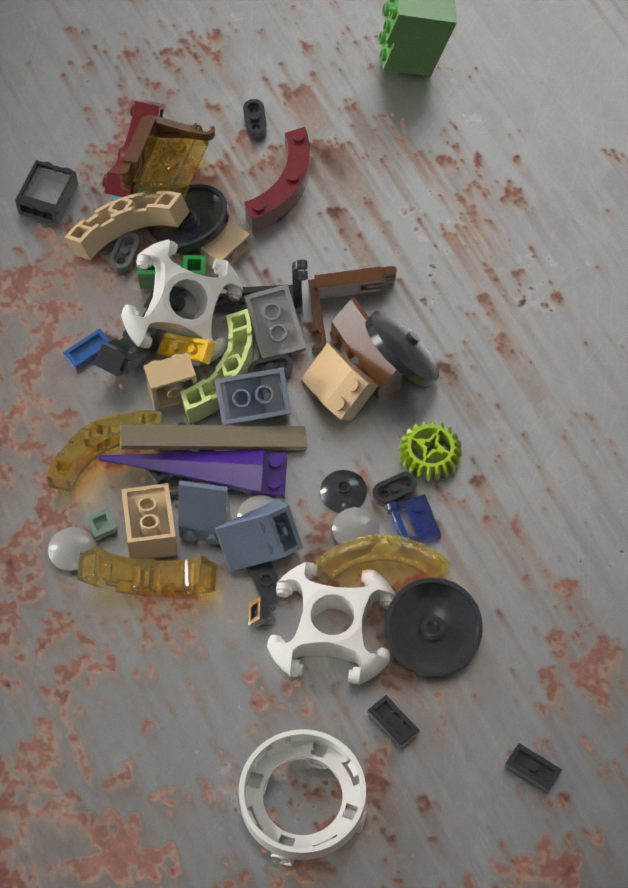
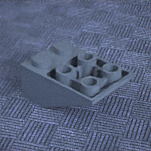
[214,499,303,571]

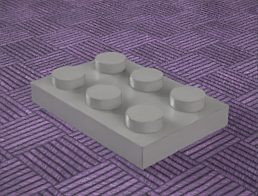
[244,284,306,358]

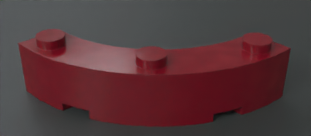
[102,99,165,197]
[245,127,310,233]

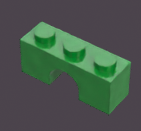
[138,255,207,289]

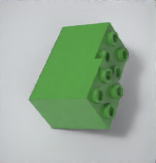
[378,0,457,76]

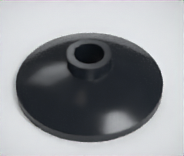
[320,470,367,513]

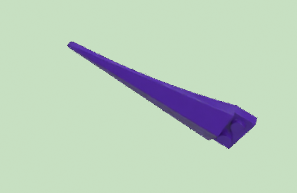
[98,450,287,499]

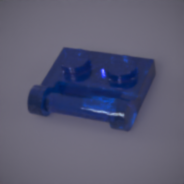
[385,494,441,550]

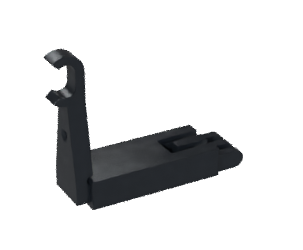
[213,260,308,317]

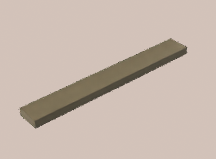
[119,425,307,450]

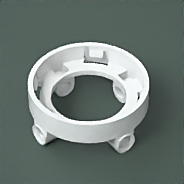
[239,729,367,866]

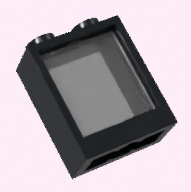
[15,160,78,225]

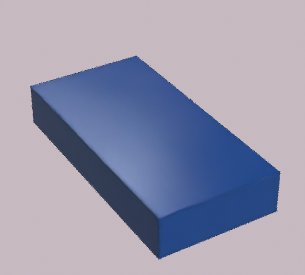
[63,328,110,372]

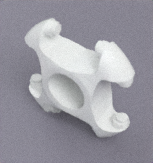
[121,239,243,367]
[267,562,396,685]

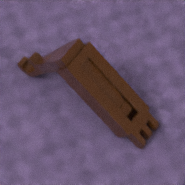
[119,114,215,190]
[308,266,397,352]

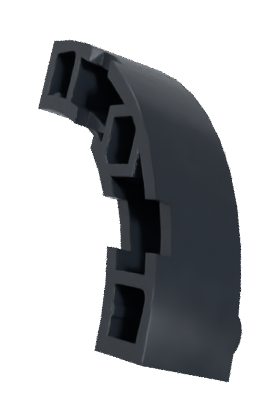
[94,287,187,376]

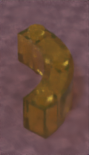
[47,410,164,492]
[315,534,453,580]
[77,547,217,597]

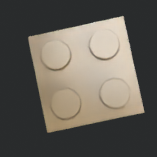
[143,352,197,411]

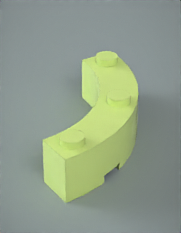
[180,309,254,424]

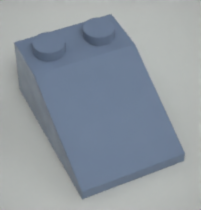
[214,367,291,425]
[178,481,231,545]

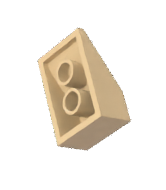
[301,343,378,421]
[121,483,178,561]

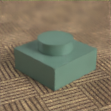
[86,508,118,541]

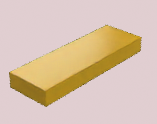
[157,333,216,365]

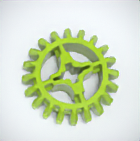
[399,420,462,482]

